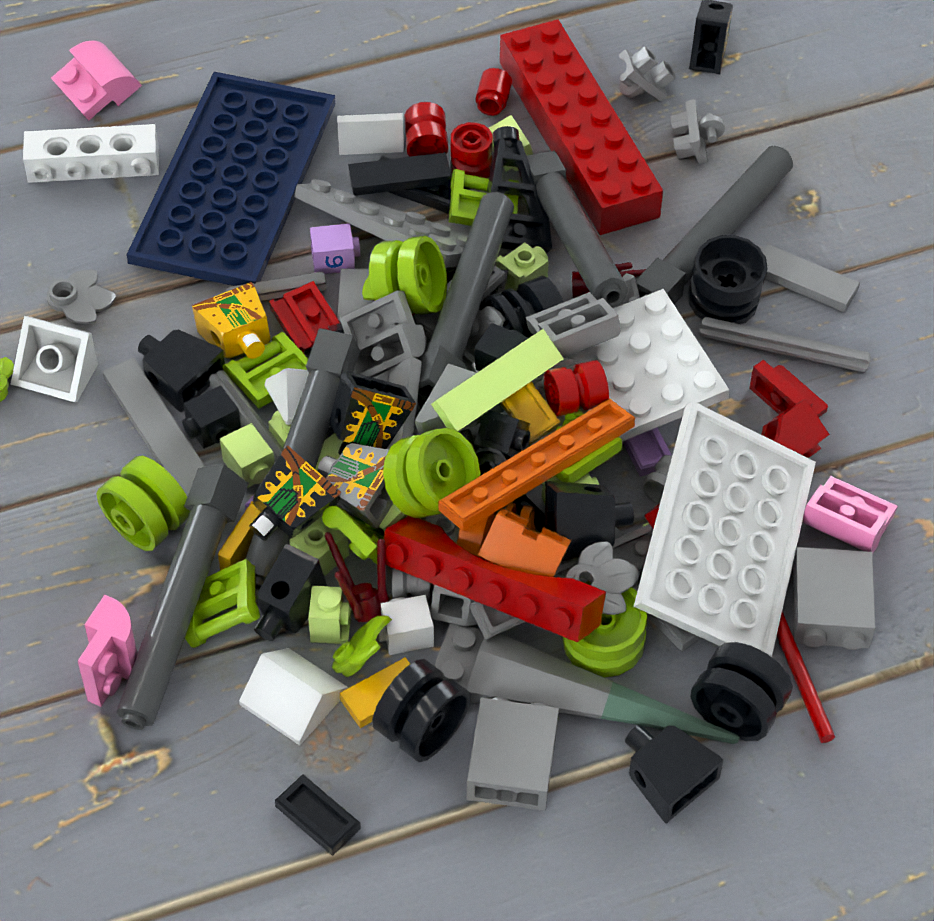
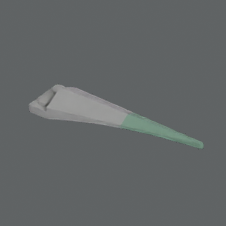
[434,623,740,744]

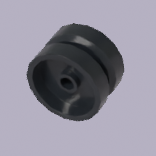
[690,642,793,741]
[372,659,471,762]

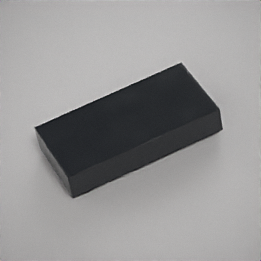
[275,774,361,856]

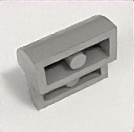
[340,291,425,378]
[526,292,620,358]

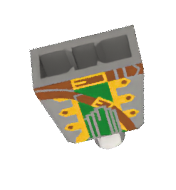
[318,443,393,529]

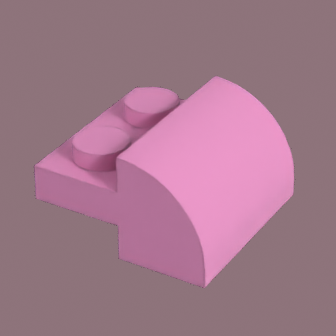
[51,41,142,121]
[802,476,898,554]
[78,595,138,707]

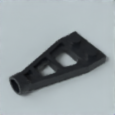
[487,126,552,254]

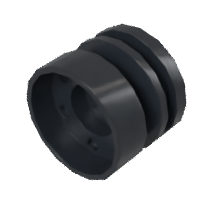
[688,235,768,325]
[484,275,564,338]

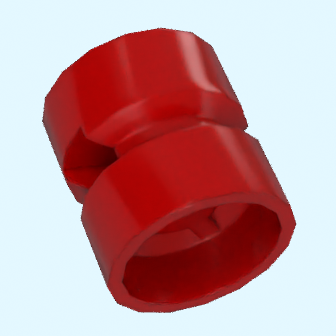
[404,102,448,157]
[450,122,493,178]
[544,360,609,416]

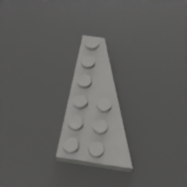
[294,179,508,268]

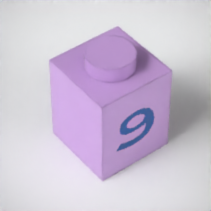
[310,223,360,274]

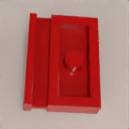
[269,281,340,355]

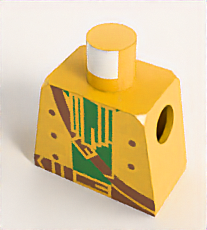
[192,282,271,359]

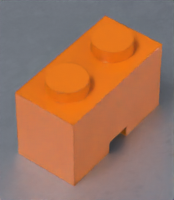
[478,508,571,577]

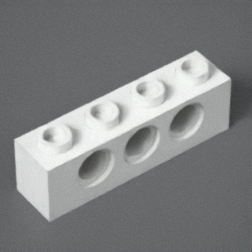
[23,124,159,183]

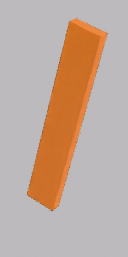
[438,398,635,532]

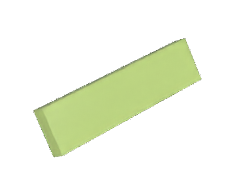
[431,329,564,432]

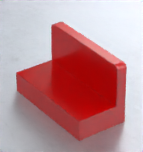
[749,360,828,418]

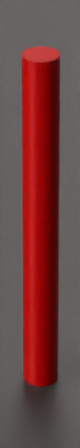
[777,611,835,743]

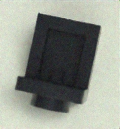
[474,410,530,457]

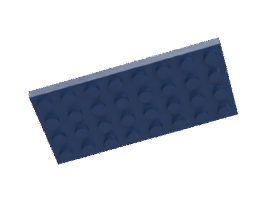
[126,72,336,286]

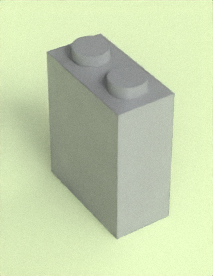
[792,547,875,650]
[466,697,559,811]

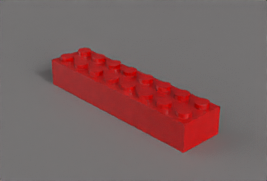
[500,19,663,235]

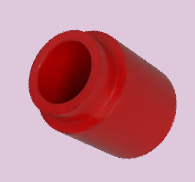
[475,68,512,116]

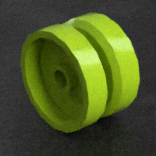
[369,236,447,315]
[383,428,481,518]
[96,455,190,551]
[562,580,647,678]

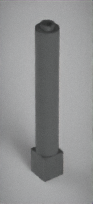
[636,146,793,305]
[527,150,628,307]
[417,192,514,404]
[245,328,360,590]
[116,464,249,730]

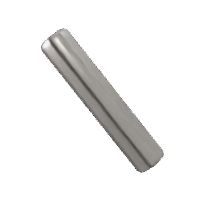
[226,272,327,302]

